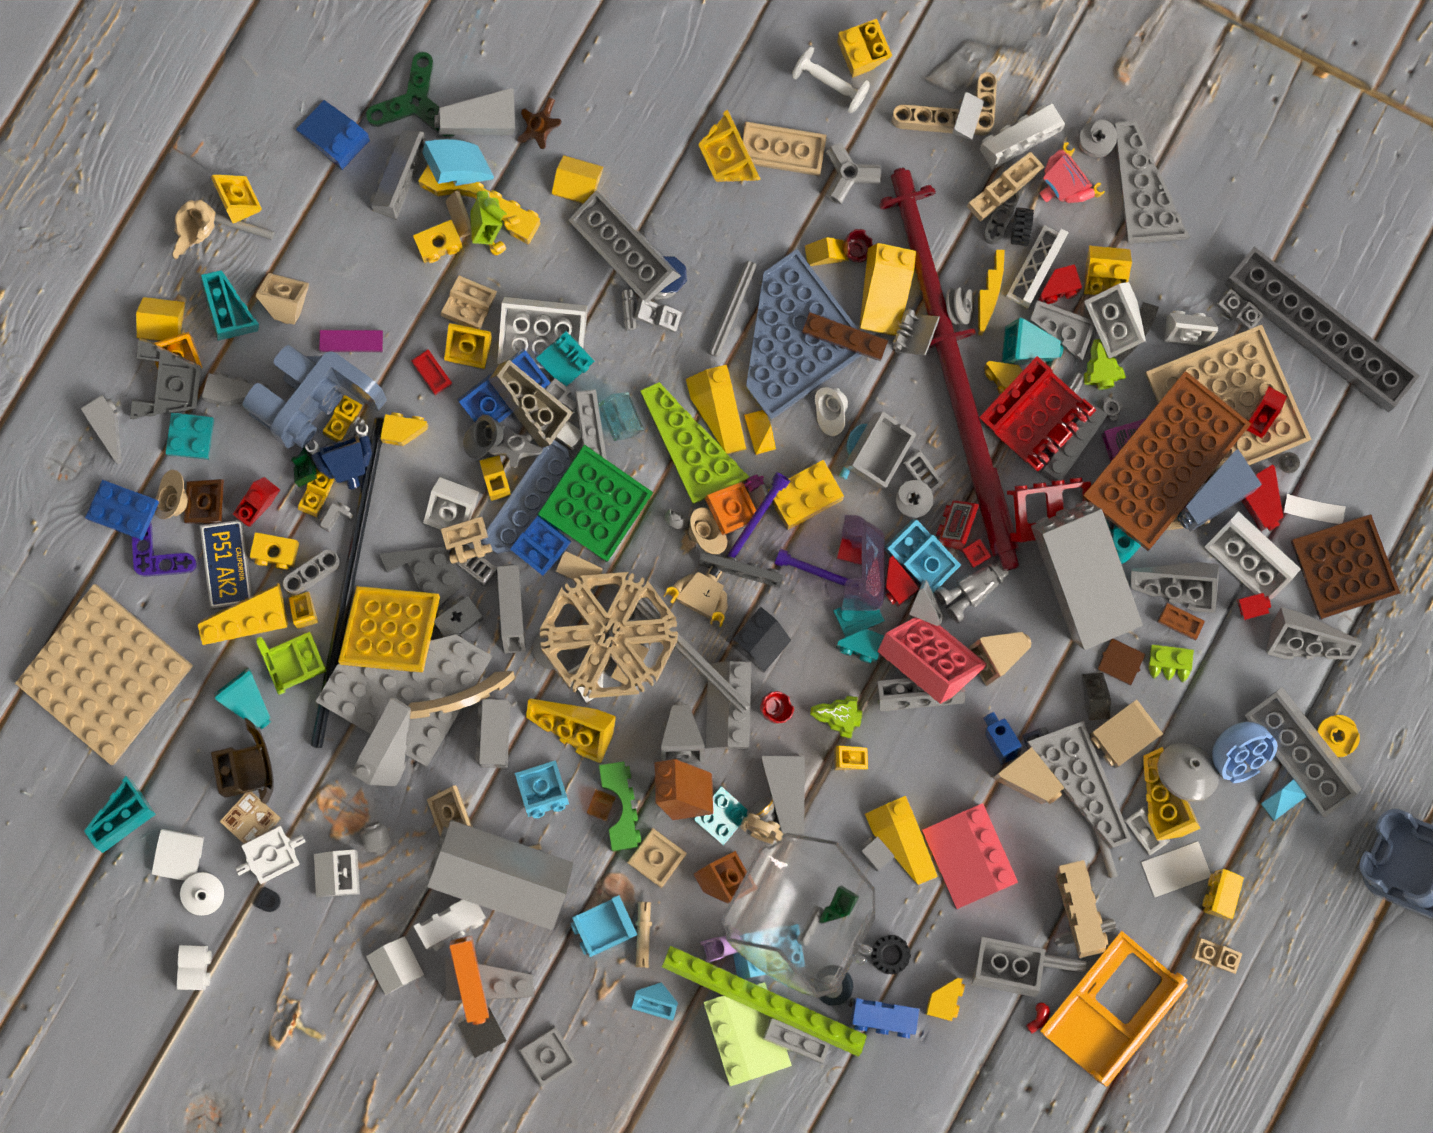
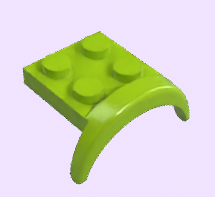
[256,632,327,695]

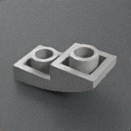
[1215,288,1264,330]

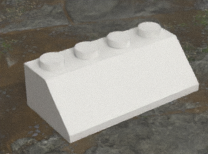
[1205,511,1300,601]

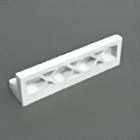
[1006,225,1069,308]

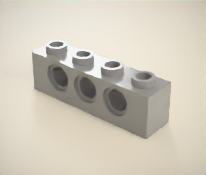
[877,678,965,712]

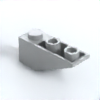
[202,372,272,407]

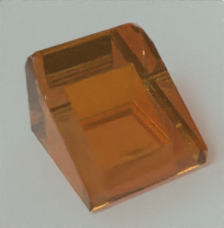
[587,790,616,821]

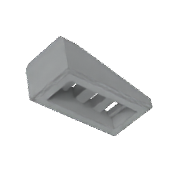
[901,449,944,493]
[456,544,497,587]

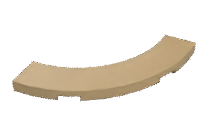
[408,671,515,719]

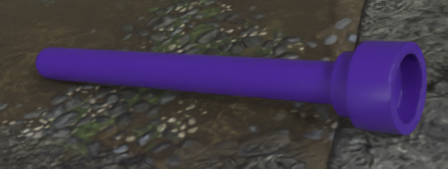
[727,472,790,558]
[774,548,872,595]

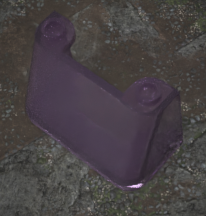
[841,515,885,611]

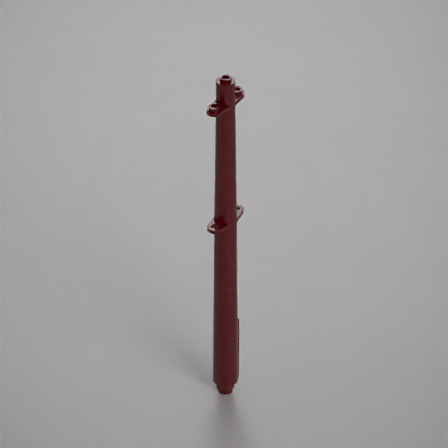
[879,168,1020,571]

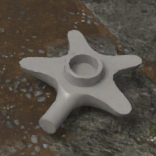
[489,426,543,468]

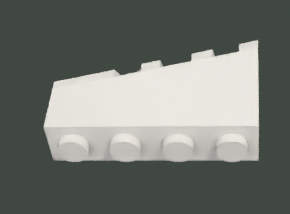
[980,104,1065,170]

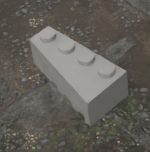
[445,957,535,1001]

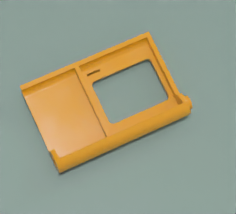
[1040,931,1188,1087]

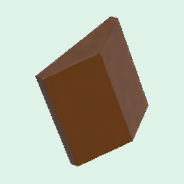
[184,479,224,524]

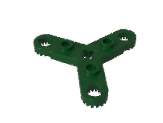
[366,52,454,138]

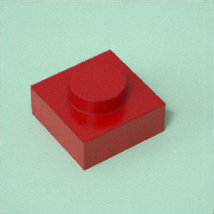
[962,539,991,568]

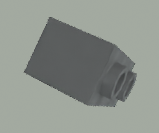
[434,596,484,637]

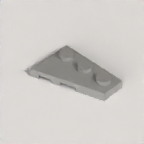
[1030,300,1095,362]

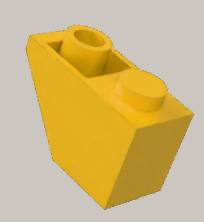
[984,361,1023,395]
[380,412,428,446]
[479,455,511,501]
[925,978,965,1021]

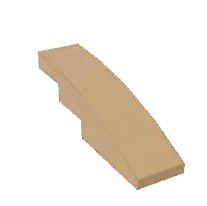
[966,152,1044,221]

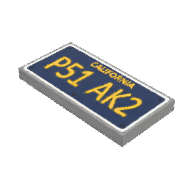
[200,520,253,610]

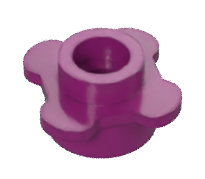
[744,474,765,492]

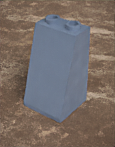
[1178,449,1262,532]

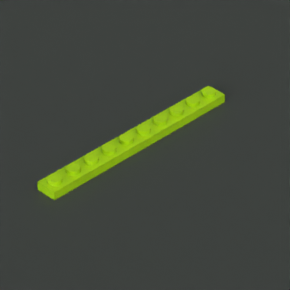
[662,946,867,1057]

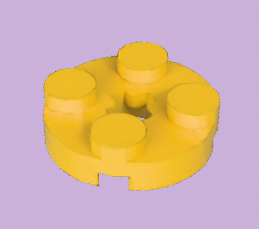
[1317,715,1360,758]

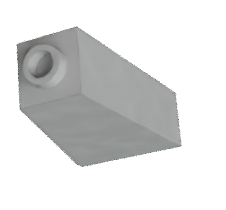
[434,89,515,135]
[497,564,526,654]
[761,756,805,839]

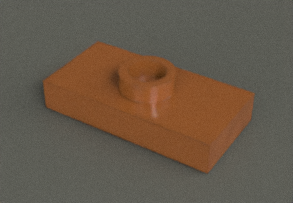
[1157,603,1205,641]

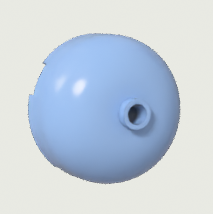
[1212,722,1277,783]

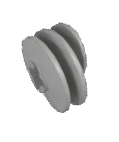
[1078,119,1117,158]
[946,287,974,325]
[896,480,934,518]

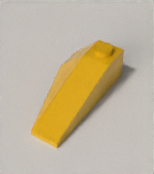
[686,365,746,454]
[526,699,616,763]
[1143,747,1201,841]
[865,796,938,885]

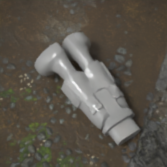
[936,561,1009,623]

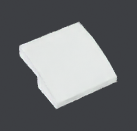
[152,829,204,881]

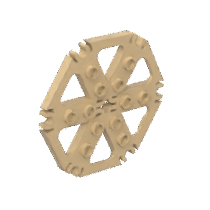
[540,572,678,698]

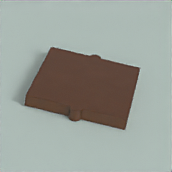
[1097,639,1146,686]

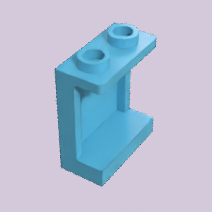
[570,895,637,957]

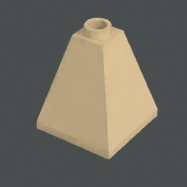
[968,632,1031,686]

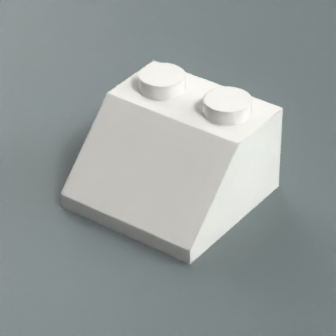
[423,477,479,530]

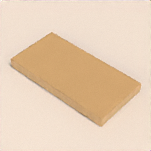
[742,122,827,176]

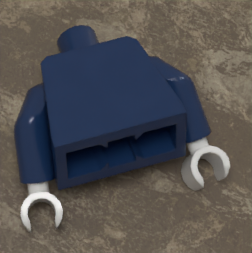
[305,424,372,489]

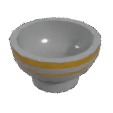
[747,796,776,823]

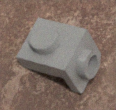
[319,503,353,532]

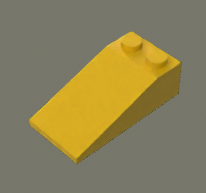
[859,243,916,336]

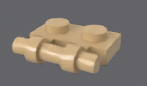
[441,517,492,564]

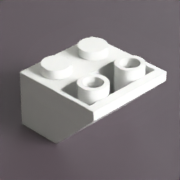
[314,850,360,898]

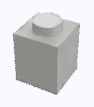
[860,837,895,871]

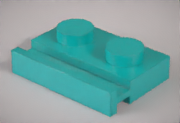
[833,593,885,638]

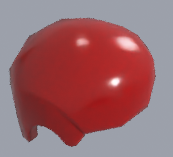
[760,691,794,724]

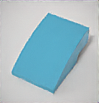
[422,140,494,186]
[883,519,961,593]

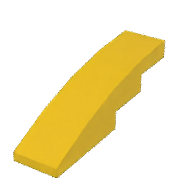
[978,250,1005,336]

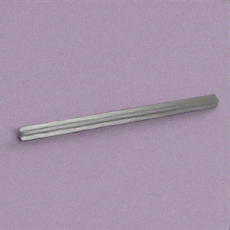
[613,584,751,714]

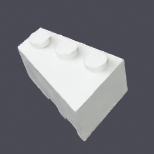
[414,900,486,951]

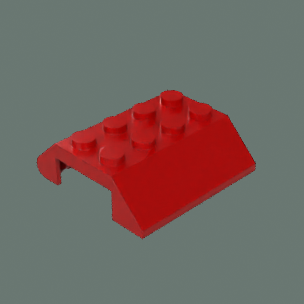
[979,356,1096,472]

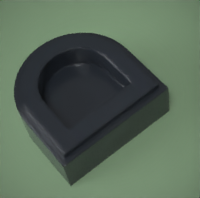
[255,887,281,912]

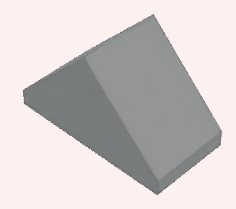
[909,580,944,626]

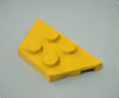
[698,110,760,182]

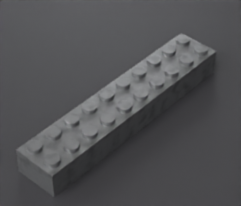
[1224,246,1420,413]

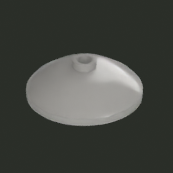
[1157,743,1219,802]

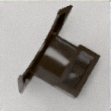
[211,718,274,804]

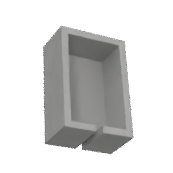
[844,412,917,488]
[476,699,511,769]

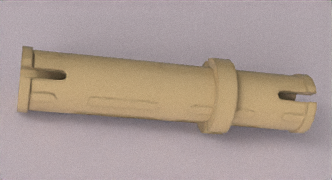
[635,902,652,968]

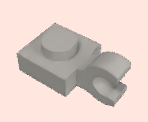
[545,379,577,414]

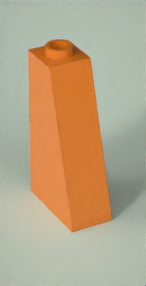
[450,935,489,1025]

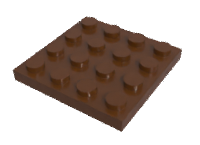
[1291,514,1400,620]

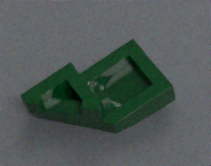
[290,444,317,487]
[819,886,859,924]

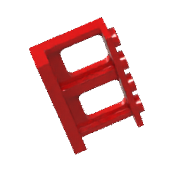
[1007,477,1091,542]

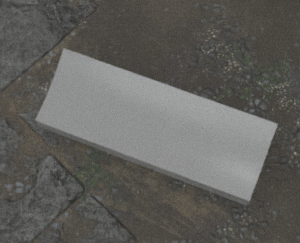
[569,190,681,303]
[1244,687,1362,817]

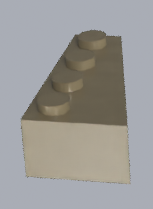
[488,360,573,448]

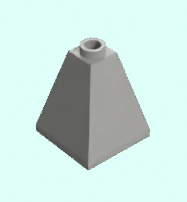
[661,702,704,763]

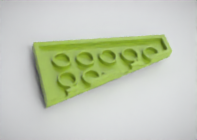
[640,382,749,504]

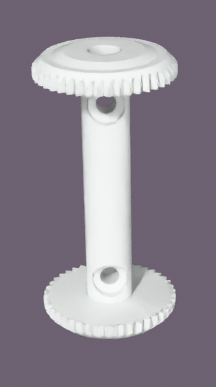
[792,47,870,113]

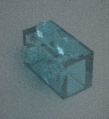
[598,392,645,441]

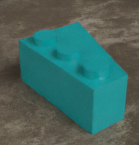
[201,270,259,341]
[84,776,156,853]

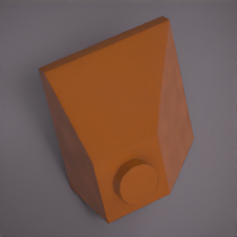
[694,851,756,904]

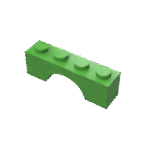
[599,761,641,852]

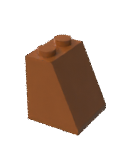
[655,759,714,820]

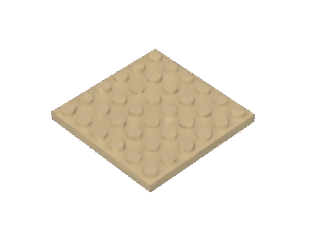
[1145,325,1311,485]
[15,584,193,765]

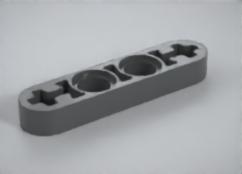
[983,184,1026,245]

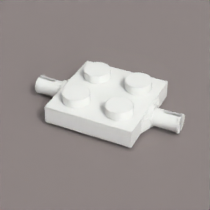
[235,825,306,884]

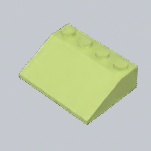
[703,982,792,1086]

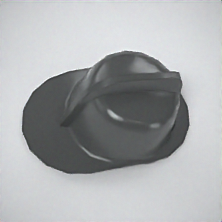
[463,415,505,459]

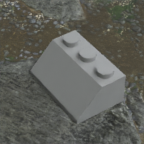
[971,937,1046,997]

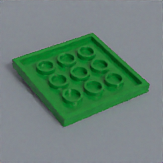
[537,445,654,562]

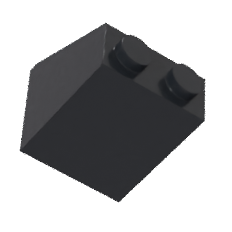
[732,606,791,672]

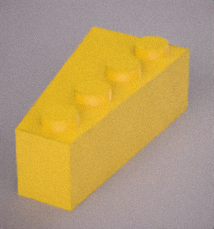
[198,583,289,645]

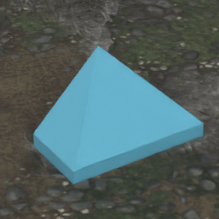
[1261,779,1307,821]
[631,982,678,1021]

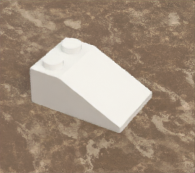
[1084,282,1146,358]
[1164,311,1218,346]

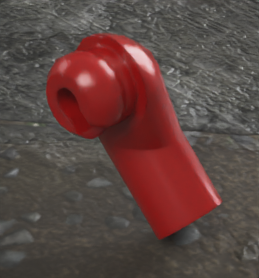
[1026,1002,1050,1034]

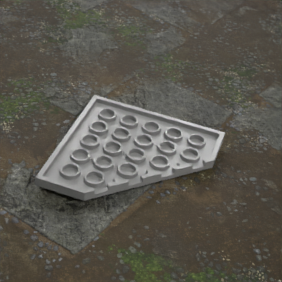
[316,634,493,767]

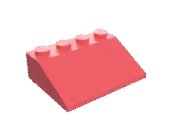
[878,617,987,704]
[922,803,1018,909]

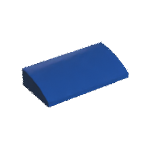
[457,348,550,423]

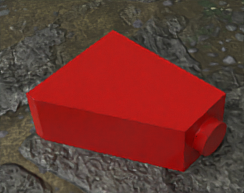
[1241,464,1283,532]

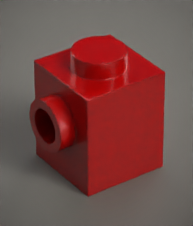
[1237,593,1271,620]

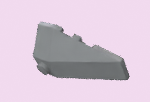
[1266,607,1362,659]

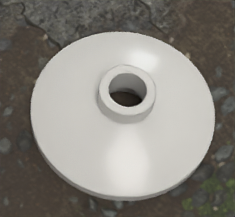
[180,872,224,915]

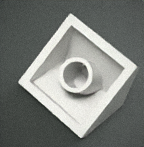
[366,936,424,995]

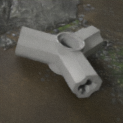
[826,143,881,205]

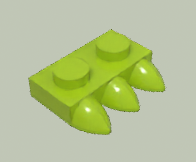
[1148,645,1194,682]

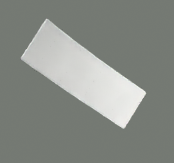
[1284,494,1346,524]

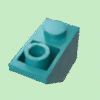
[836,629,884,664]

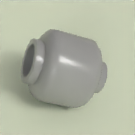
[360,822,392,855]

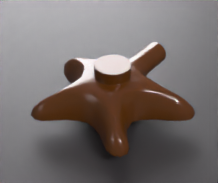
[517,97,562,149]

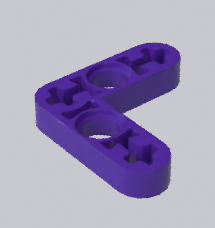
[132,522,197,577]

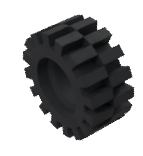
[1011,207,1034,247]
[871,935,911,974]

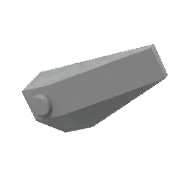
[1131,562,1219,613]
[351,697,411,786]

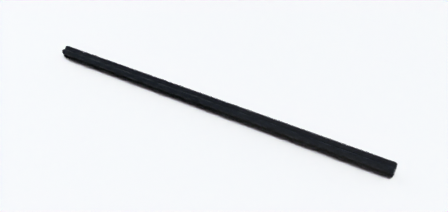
[311,417,384,748]

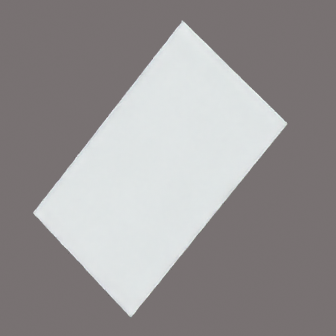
[1141,842,1211,897]

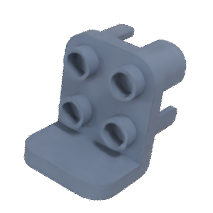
[243,345,387,448]
[1360,809,1433,919]

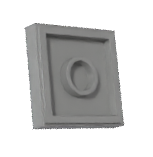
[519,1026,579,1087]

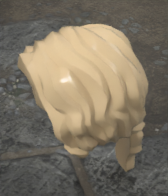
[172,200,215,260]

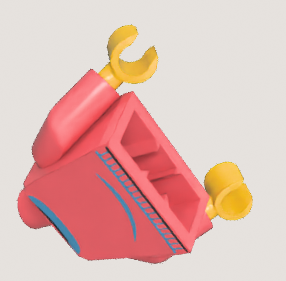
[1040,142,1105,203]

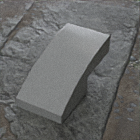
[634,298,682,332]

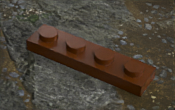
[802,312,888,362]

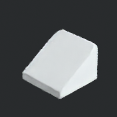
[556,422,582,450]

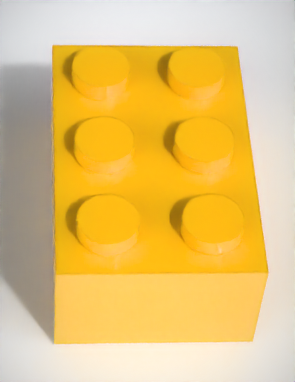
[768,460,844,530]

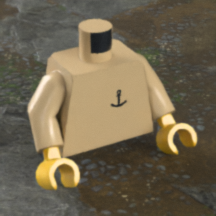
[663,566,728,627]

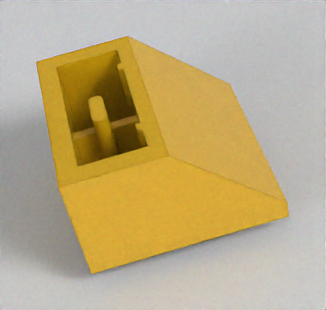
[837,18,892,78]
[1084,246,1132,295]
[1202,869,1244,920]

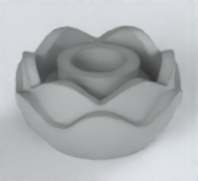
[664,509,689,530]

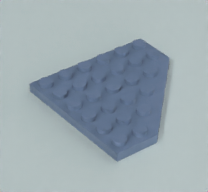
[746,249,862,421]

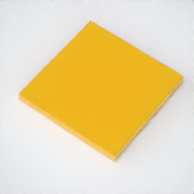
[338,586,440,673]

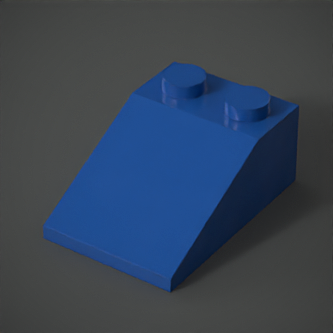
[296,100,370,170]

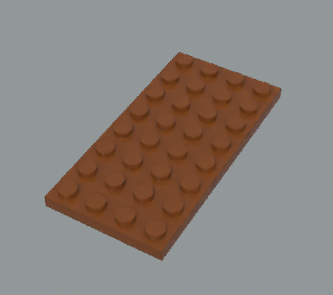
[1082,371,1251,551]

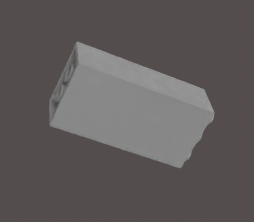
[1031,501,1143,650]
[426,820,574,930]

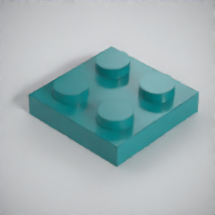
[166,413,214,460]

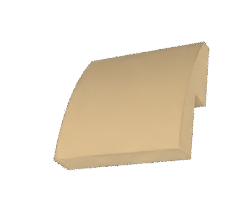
[441,276,497,329]

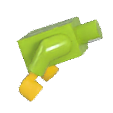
[470,191,520,255]

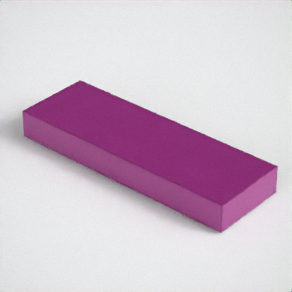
[319,330,383,352]

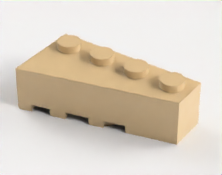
[1055,860,1108,958]

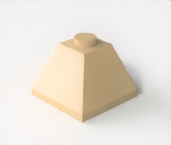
[256,273,309,325]

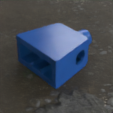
[983,712,1022,765]

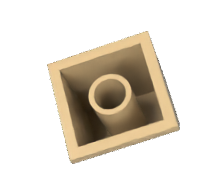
[1090,699,1163,768]
[993,747,1064,804]

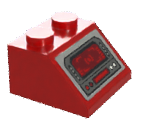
[936,500,979,551]

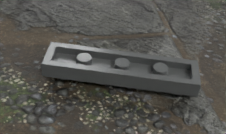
[699,552,783,588]

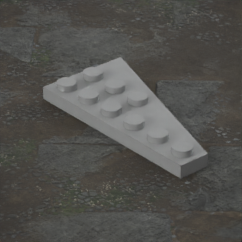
[1114,121,1190,244]
[1025,721,1132,849]

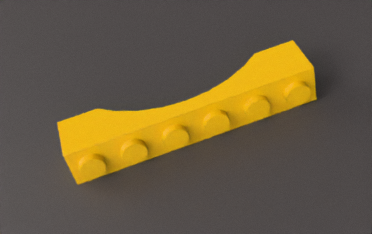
[418,165,541,245]

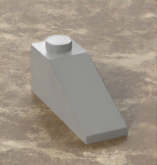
[81,395,122,465]

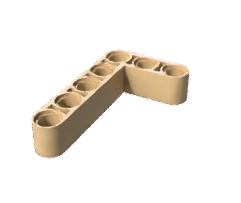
[892,72,997,136]

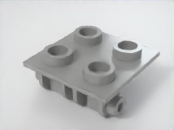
[892,309,940,356]

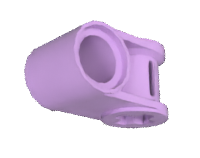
[700,934,740,963]

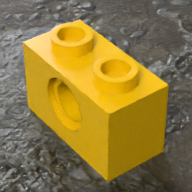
[413,220,462,263]
[250,532,299,570]

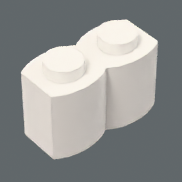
[177,945,212,990]

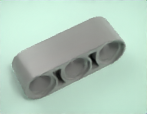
[283,550,340,596]

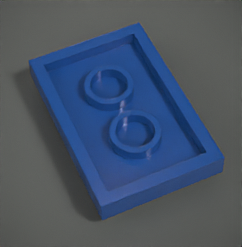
[85,480,159,540]

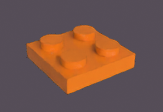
[705,482,756,536]

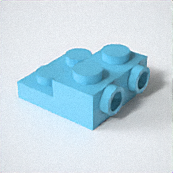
[515,760,569,818]

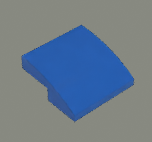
[510,516,572,576]

